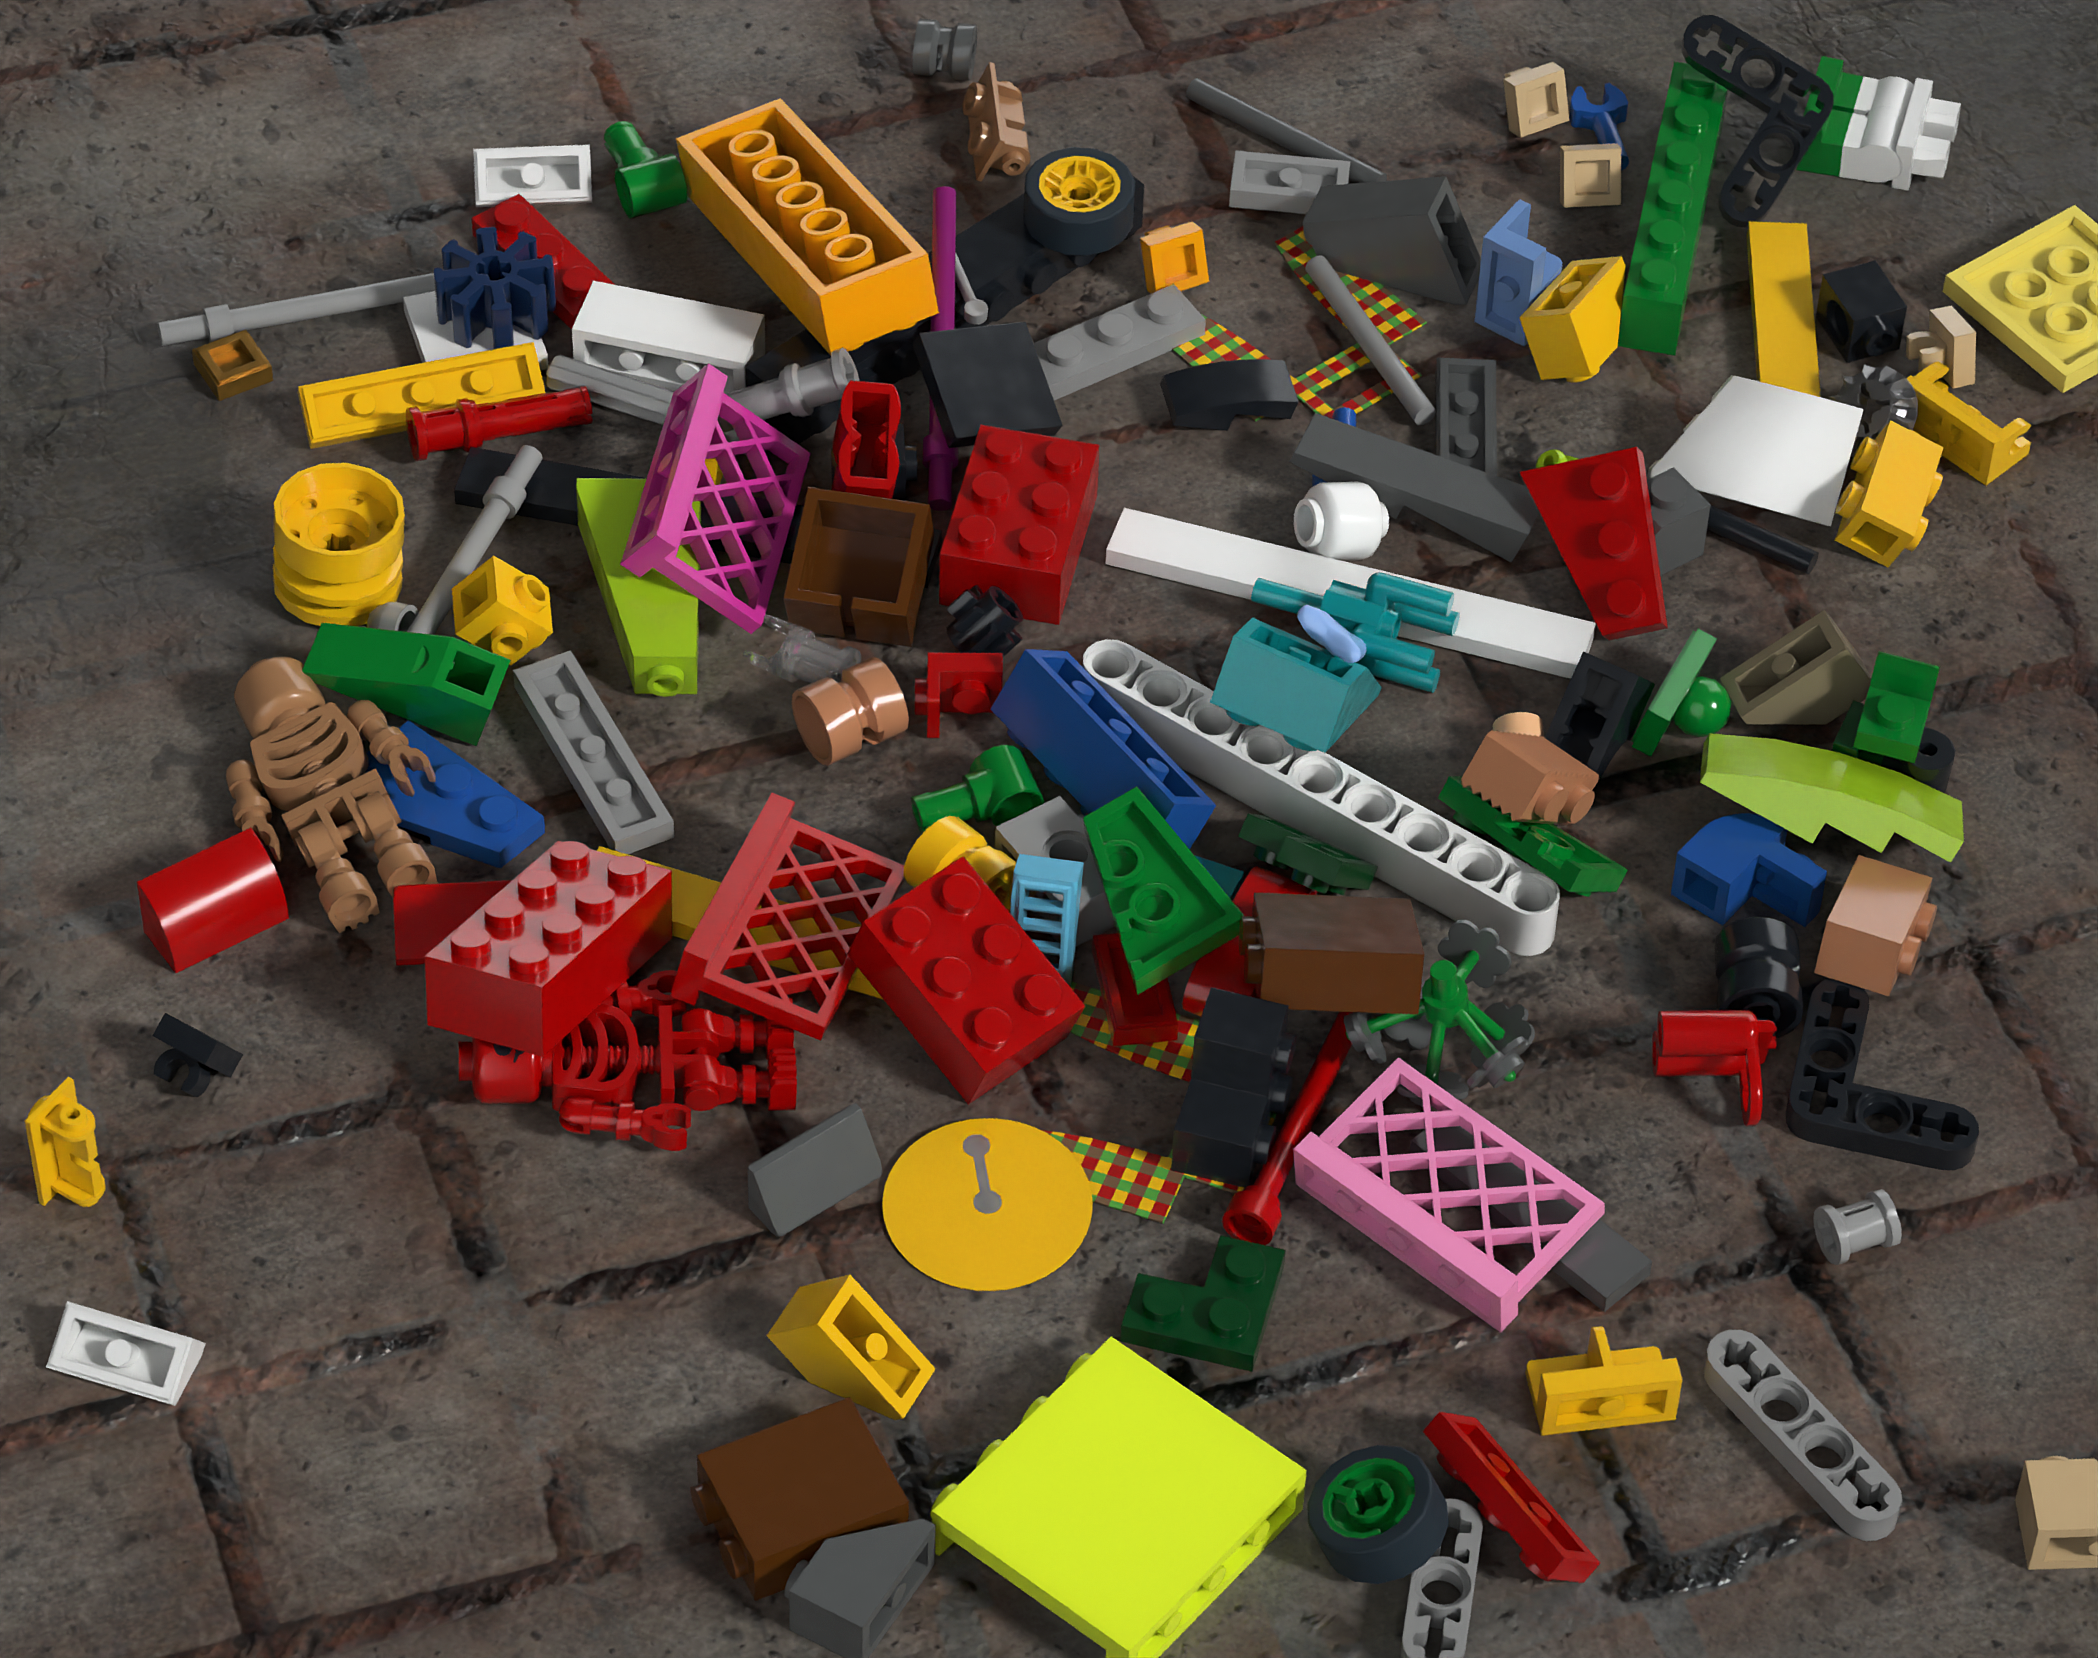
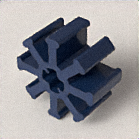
[433,227,556,349]

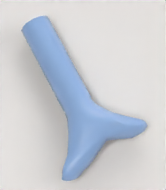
[1297,605,1366,663]

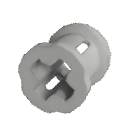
[1813,1189,1902,1265]

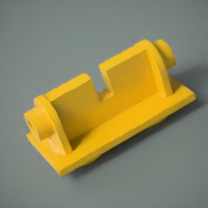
[25,1076,106,1207]

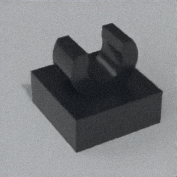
[152,1013,243,1098]

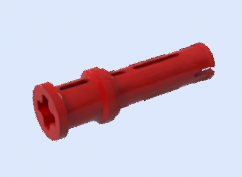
[406,386,593,461]

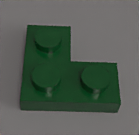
[1238,813,1378,895]
[1120,1235,1286,1372]

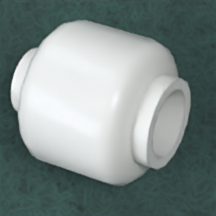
[1294,481,1389,561]

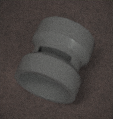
[913,18,978,81]

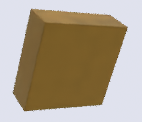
[192,330,273,401]

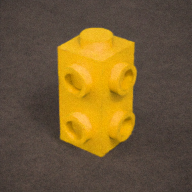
[1835,420,1944,568]

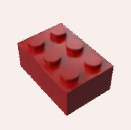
[939,425,1099,625]
[847,856,1085,1105]

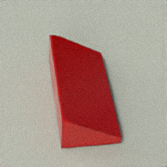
[393,880,512,966]

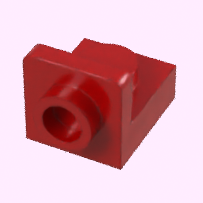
[915,652,1003,738]

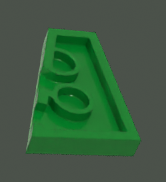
[1438,776,1628,897]
[1083,786,1244,995]

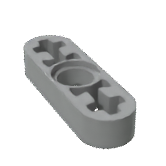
[1400,1498,1483,1658]

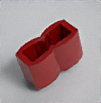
[831,380,901,499]

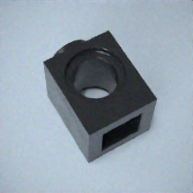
[1816,260,1907,363]

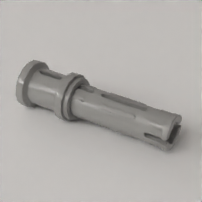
[717,348,860,433]

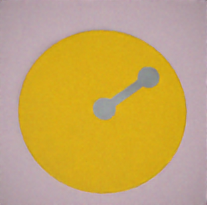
[882,1118,1093,1291]

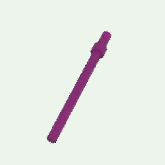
[922,186,959,511]

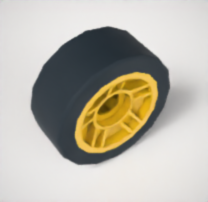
[1023,147,1135,256]

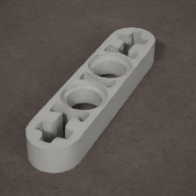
[1703,1330,1902,1541]

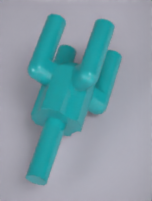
[1251,572,1460,693]

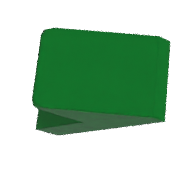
[1853,651,1940,763]

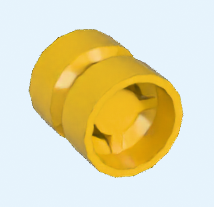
[904,816,1016,912]

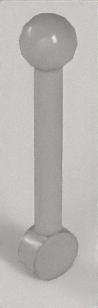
[955,254,988,325]

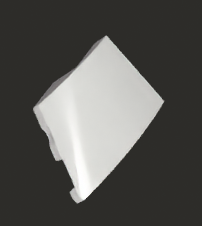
[1647,375,1864,526]

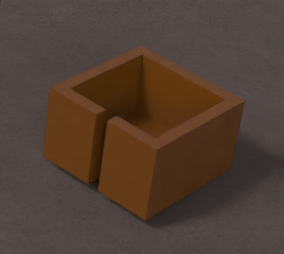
[784,487,935,647]

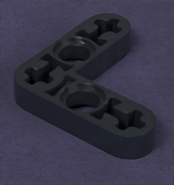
[1682,15,1834,228]
[1785,978,1979,1171]

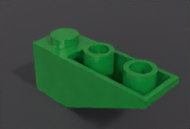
[302,623,511,746]

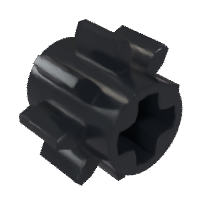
[946,585,1023,657]

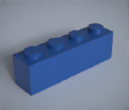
[990,649,1216,850]

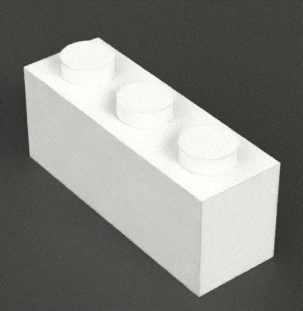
[572,281,765,394]

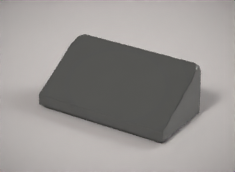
[748,1103,882,1237]

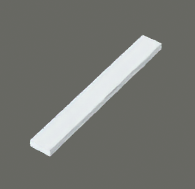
[1106,508,1596,679]

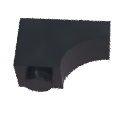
[1545,651,1655,792]

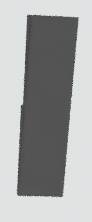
[1289,413,1539,562]

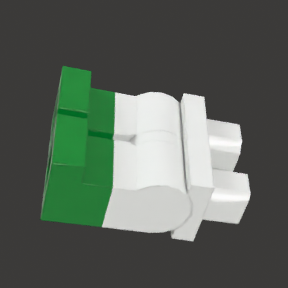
[1796,56,1961,191]

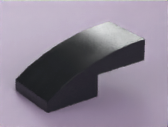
[1160,359,1299,431]

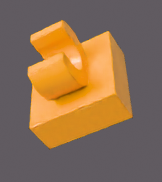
[1140,221,1209,294]

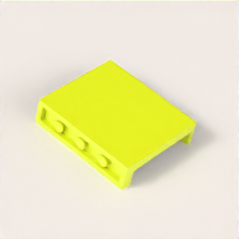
[930,1336,1307,1658]

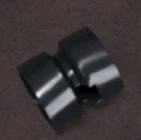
[1714,917,1803,1038]

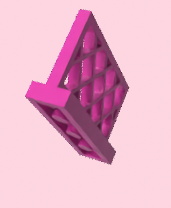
[620,363,811,634]

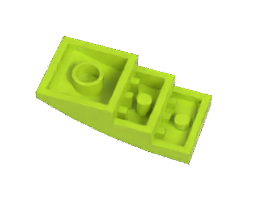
[1700,733,1964,863]

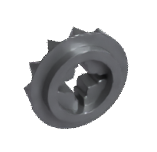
[1828,365,1918,457]

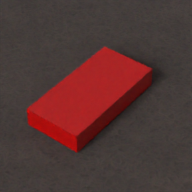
[1092,933,1179,1046]

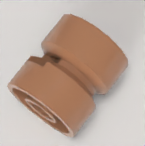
[791,657,909,766]

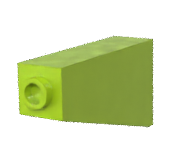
[576,478,701,697]

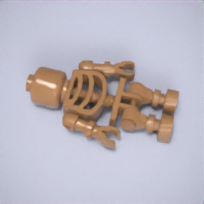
[226,657,438,933]

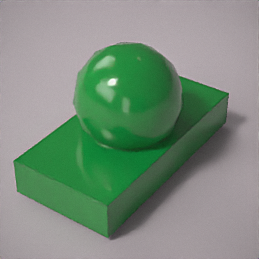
[1631,628,1732,757]

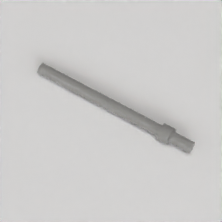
[157,273,435,346]
[379,445,543,715]

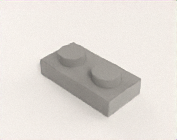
[1229,150,1350,214]

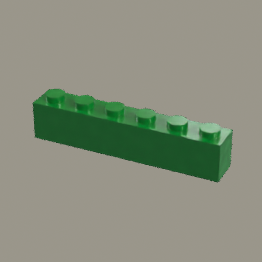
[1618,62,1731,356]

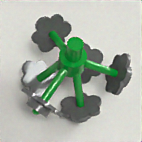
[1344,920,1535,1108]

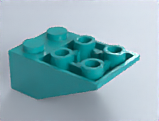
[1210,617,1382,753]

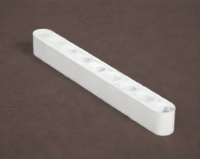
[1083,639,1560,956]

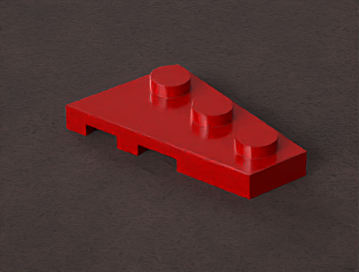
[1519,447,1668,640]

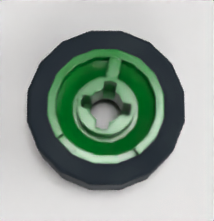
[1307,1445,1449,1584]

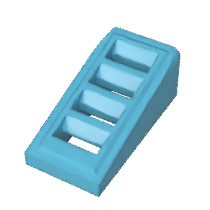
[1010,854,1084,985]

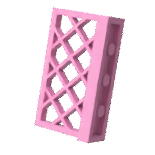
[1293,1057,1605,1333]

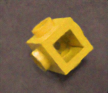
[452,555,553,666]

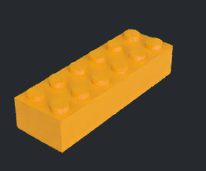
[676,98,939,355]

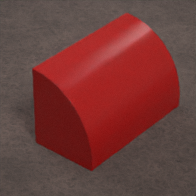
[137,827,289,974]

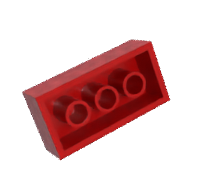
[425,841,672,1057]

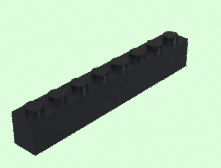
[745,149,1144,444]

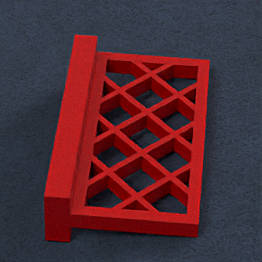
[670,793,905,1041]

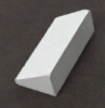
[474,145,592,207]
[46,1301,206,1406]

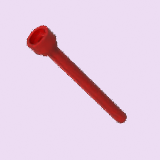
[1222,1011,1352,1245]

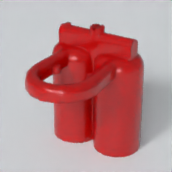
[1652,1010,1777,1126]

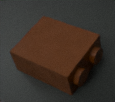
[1239,892,1425,1015]
[690,1397,909,1601]

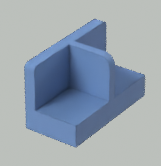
[1474,199,1562,346]

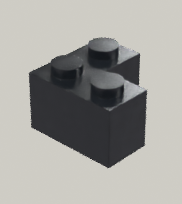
[1171,987,1297,1188]

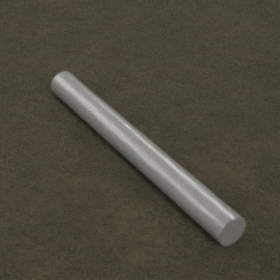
[1305,255,1436,425]

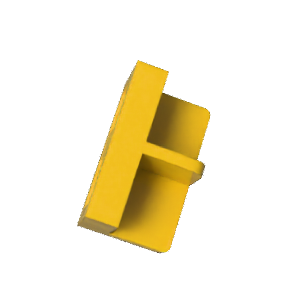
[1526,1326,1683,1436]

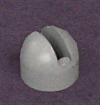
[367,602,419,632]

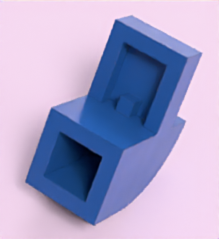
[1671,813,1827,927]

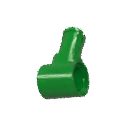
[604,121,688,219]
[911,745,1045,834]

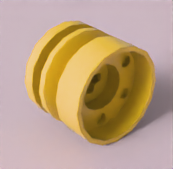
[273,463,405,626]

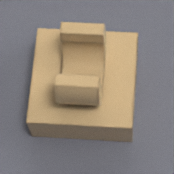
[1503,62,1570,138]
[1560,143,1621,208]
[1906,305,1976,389]

